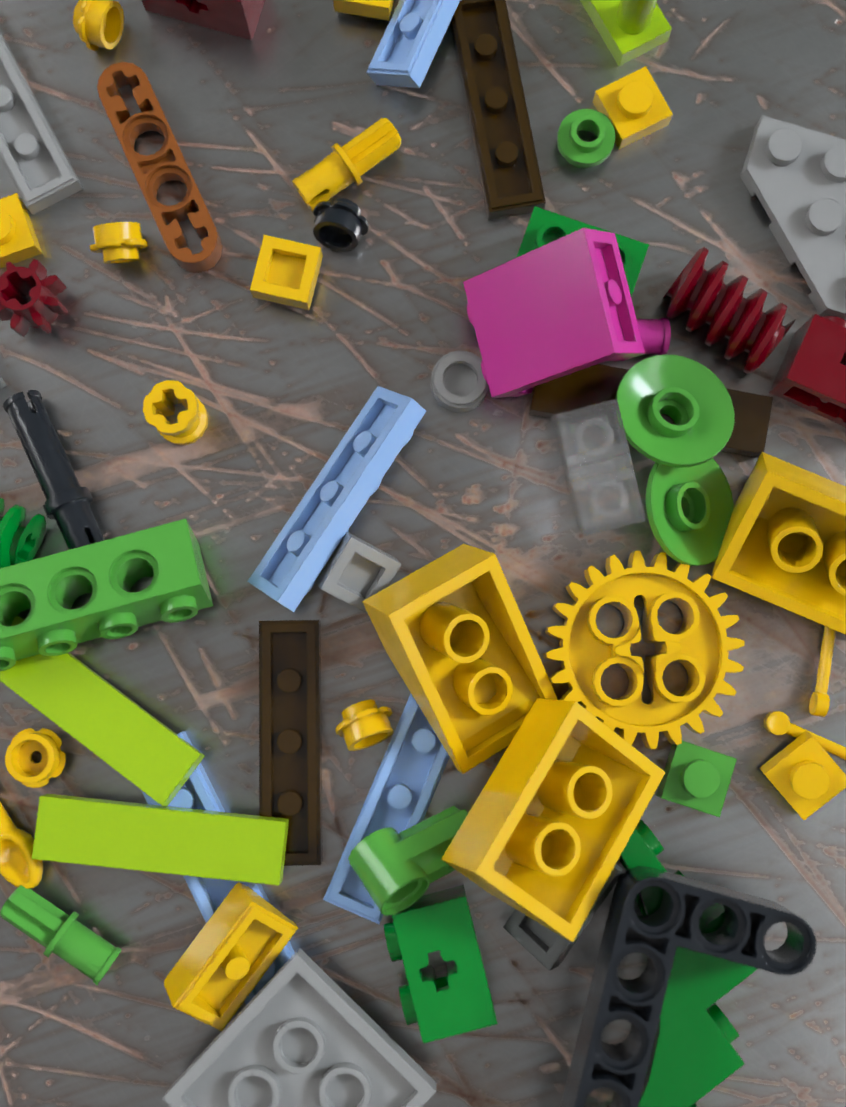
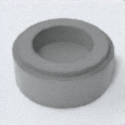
[431,351,489,413]

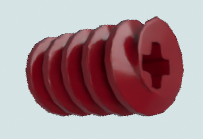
[662,247,796,374]

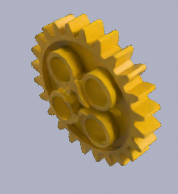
[543,550,745,750]

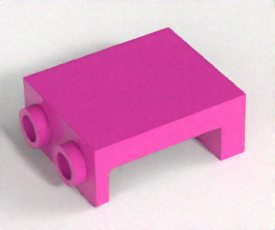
[463,228,645,398]

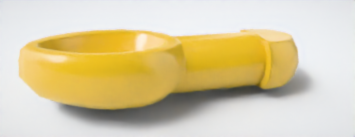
[0,801,43,889]

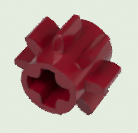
[0,259,68,337]

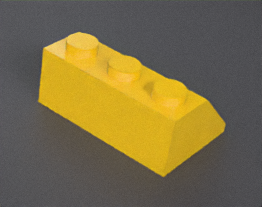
[711,452,846,635]
[441,698,666,942]

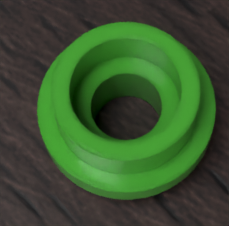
[557,109,615,168]

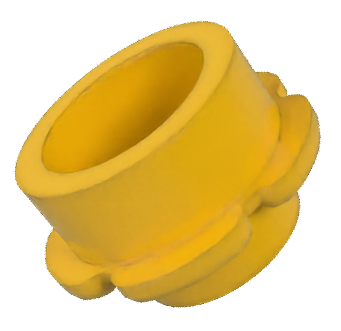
[73,0,124,51]
[89,222,148,264]
[335,699,394,751]
[5,728,67,788]

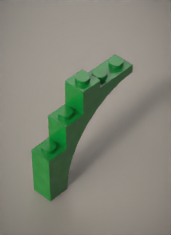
[619,819,758,1107]

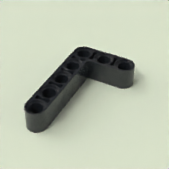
[560,866,816,1107]

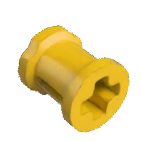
[143,380,208,445]

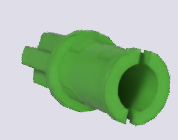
[0,885,122,985]

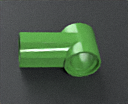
[348,806,468,916]

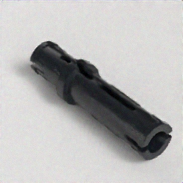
[3,390,105,550]

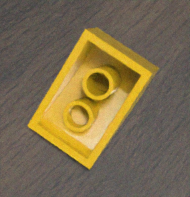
[362,544,558,774]

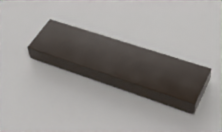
[450,0,546,220]
[529,364,773,458]
[259,620,323,866]

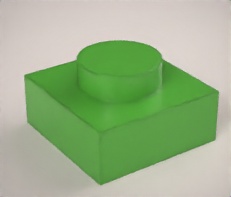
[656,741,737,818]

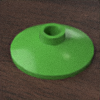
[615,354,735,468]
[646,458,734,566]

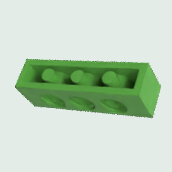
[0,519,213,672]

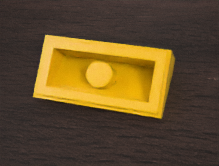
[164,882,298,1031]

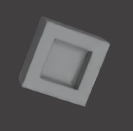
[316,532,401,614]

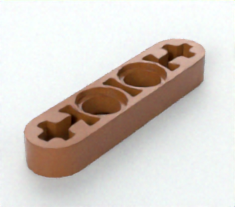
[97,62,223,273]

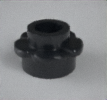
[313,197,369,252]

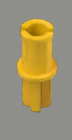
[292,118,402,212]

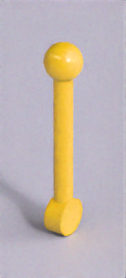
[809,626,836,717]
[763,711,846,760]

